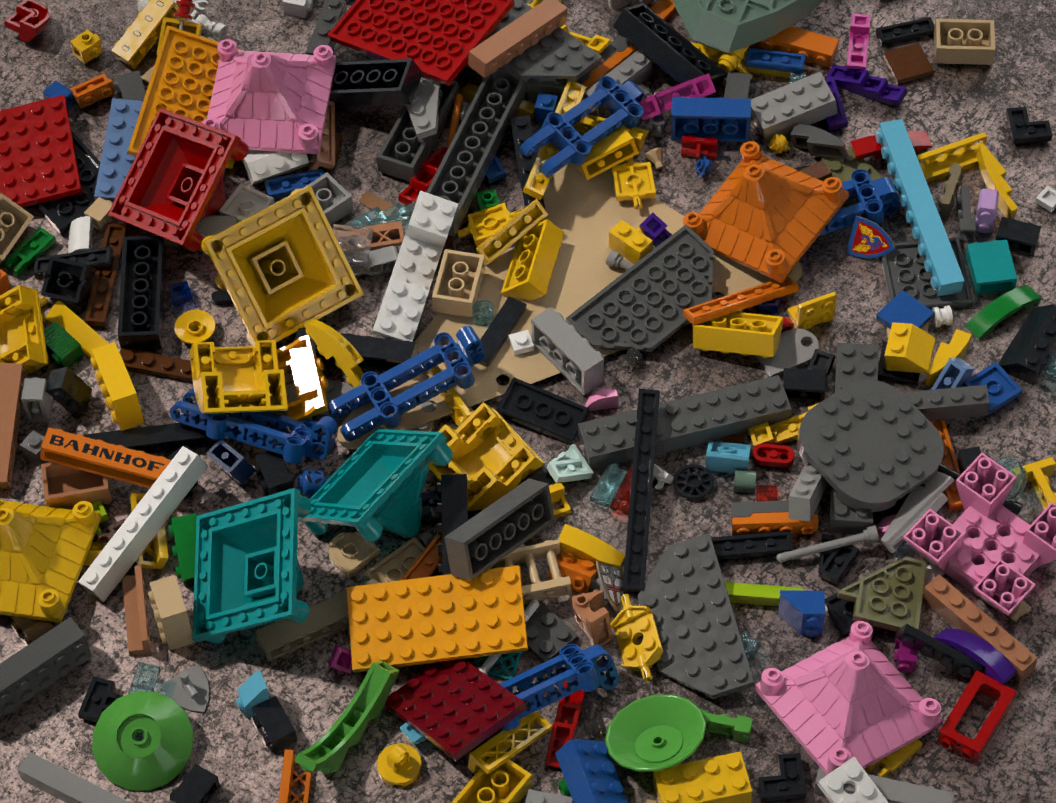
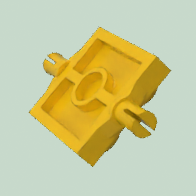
[611,157,656,210]
[457,202,522,247]

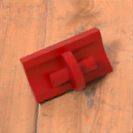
[681,134,718,161]

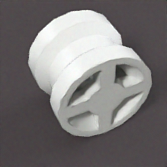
[932,305,953,328]

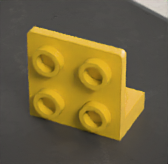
[787,292,837,329]

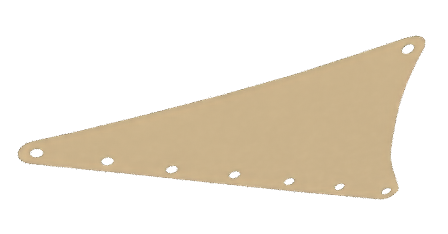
[337,162,802,449]

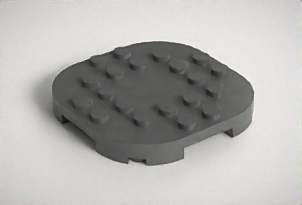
[797,380,944,512]

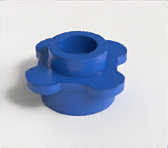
[695,155,713,177]

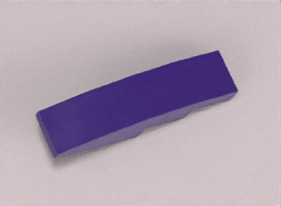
[825,65,907,106]

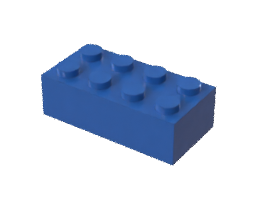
[671,97,751,142]
[555,739,628,803]

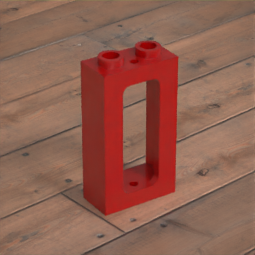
[937,671,1017,763]

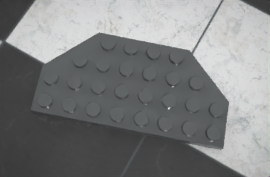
[486,0,602,81]
[566,225,714,352]
[637,533,755,699]

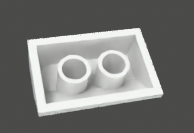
[242,150,309,186]

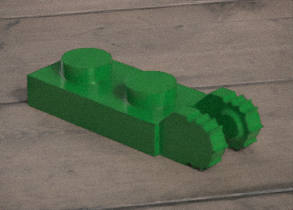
[4,227,56,277]

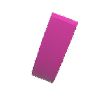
[846,13,871,70]
[638,74,716,121]

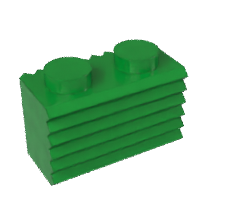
[44,321,83,368]

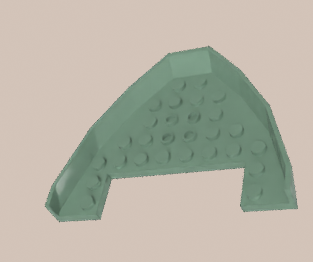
[673,0,823,53]

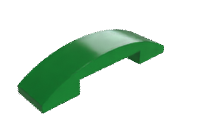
[965,285,1041,340]

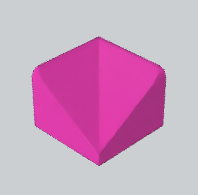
[328,644,352,674]

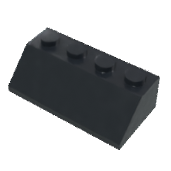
[998,304,1056,386]

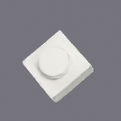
[1035,185,1056,213]
[508,330,534,355]

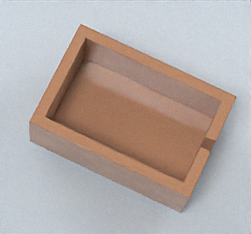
[41,462,112,509]

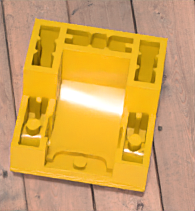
[0,285,48,375]
[190,340,288,414]
[428,402,545,511]

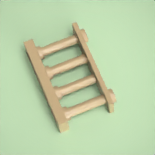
[488,540,571,604]

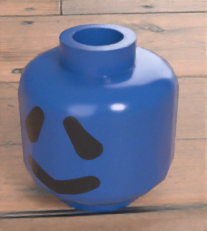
[298,470,329,497]

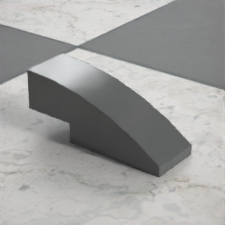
[790,123,848,160]

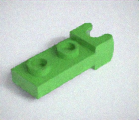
[702,710,753,743]

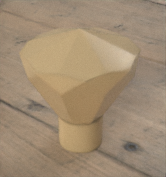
[645,148,664,170]
[1009,600,1032,623]

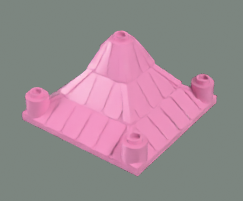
[202,39,337,154]
[755,621,943,775]

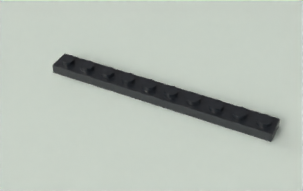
[622,389,660,592]

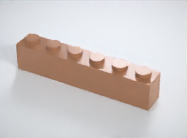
[468,0,568,78]
[0,363,26,489]
[922,574,1038,684]

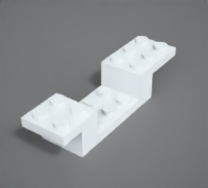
[372,191,458,342]

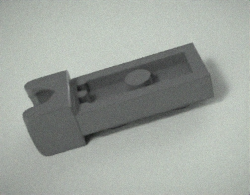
[956,186,976,242]

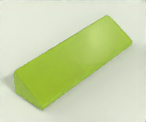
[725,582,804,606]

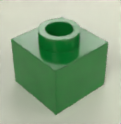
[476,189,500,211]

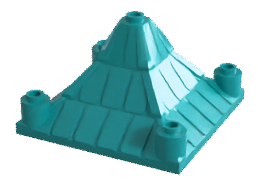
[297,429,453,541]
[192,488,312,644]

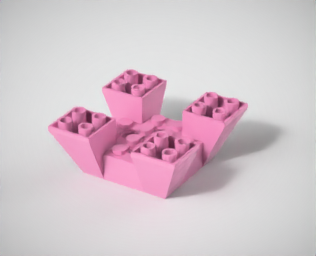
[903,453,1056,616]

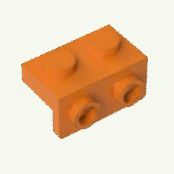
[70,73,115,109]
[548,552,598,593]

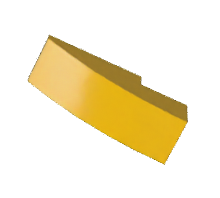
[925,329,972,386]
[558,524,625,566]

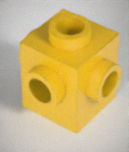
[70,29,102,64]

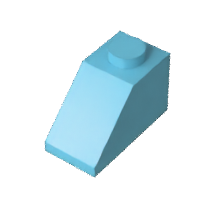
[236,670,270,718]

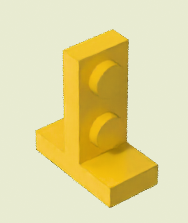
[1012,457,1056,510]

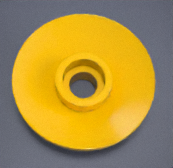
[175,310,216,344]

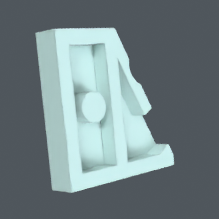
[547,444,594,483]

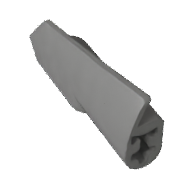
[344,245,401,276]

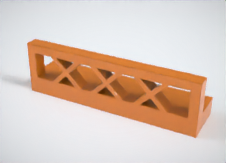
[278,749,312,803]

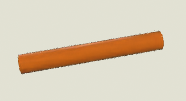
[446,94,464,148]

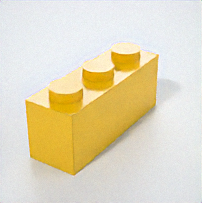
[576,128,639,180]

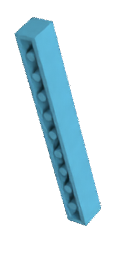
[875,119,965,296]

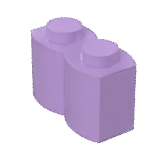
[975,188,999,234]

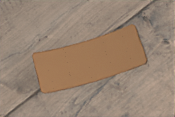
[359,191,398,217]

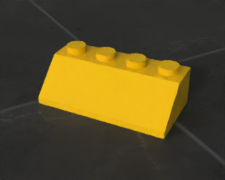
[501,219,564,301]
[693,312,783,358]

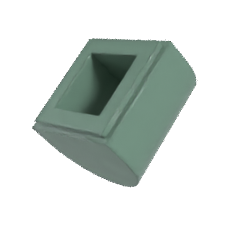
[734,469,756,494]

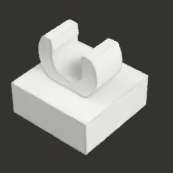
[653,464,674,490]

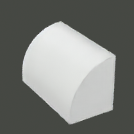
[68,216,93,253]

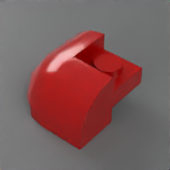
[4,0,50,42]

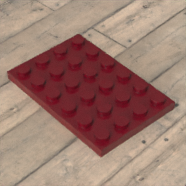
[385,659,527,761]

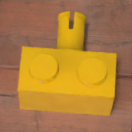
[609,220,653,264]

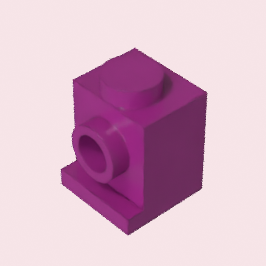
[894,639,918,673]

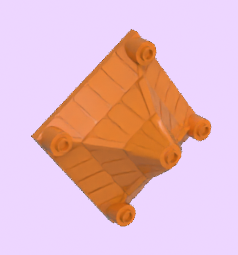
[683,141,849,283]

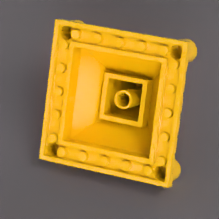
[201,185,364,346]
[0,500,101,623]

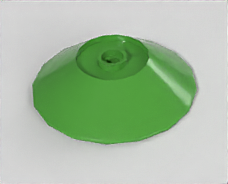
[92,691,193,791]
[605,694,706,772]

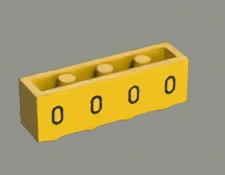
[111,0,179,70]

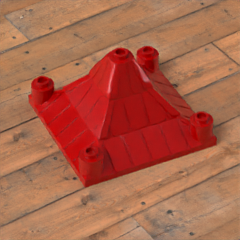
[107,108,249,252]

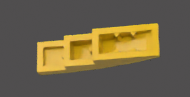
[976,143,1018,219]

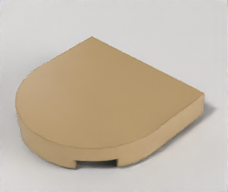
[328,532,380,579]

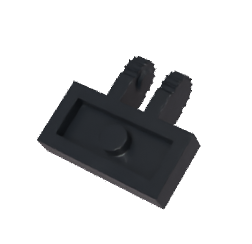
[78,676,123,723]

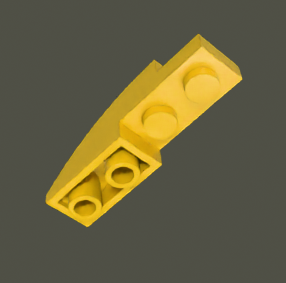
[304,319,364,388]

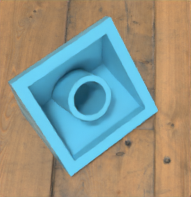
[706,441,751,474]

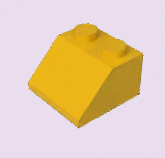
[884,322,936,374]

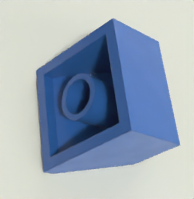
[778,590,825,637]

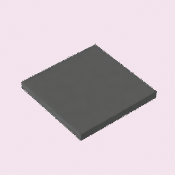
[880,237,973,310]

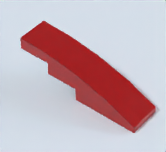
[850,131,932,161]
[398,146,448,208]
[545,681,585,769]

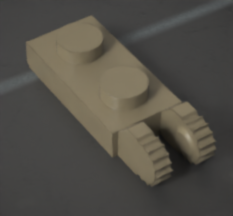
[938,163,962,217]

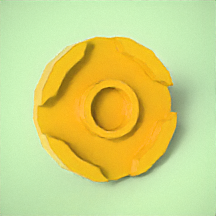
[377,743,422,787]

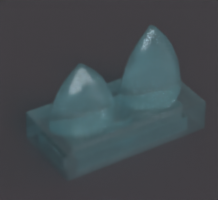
[590,463,628,508]

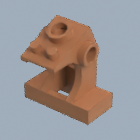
[572,590,613,646]

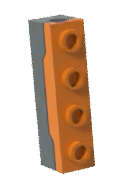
[575,36,638,101]
[730,500,819,535]

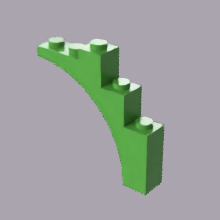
[295,660,399,774]

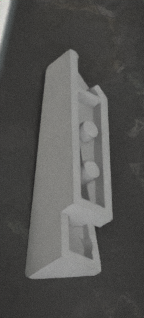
[881,471,954,554]

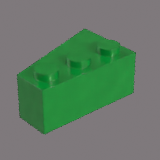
[168,513,197,585]

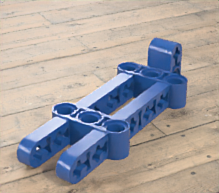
[519,76,644,178]
[819,169,899,236]
[327,326,485,441]
[170,389,337,464]
[498,644,619,731]

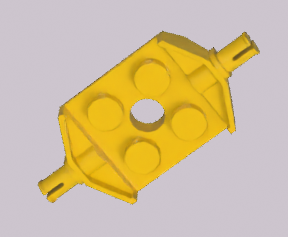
[611,594,663,682]

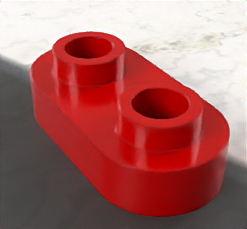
[752,443,795,468]

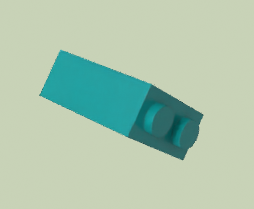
[965,240,1017,295]

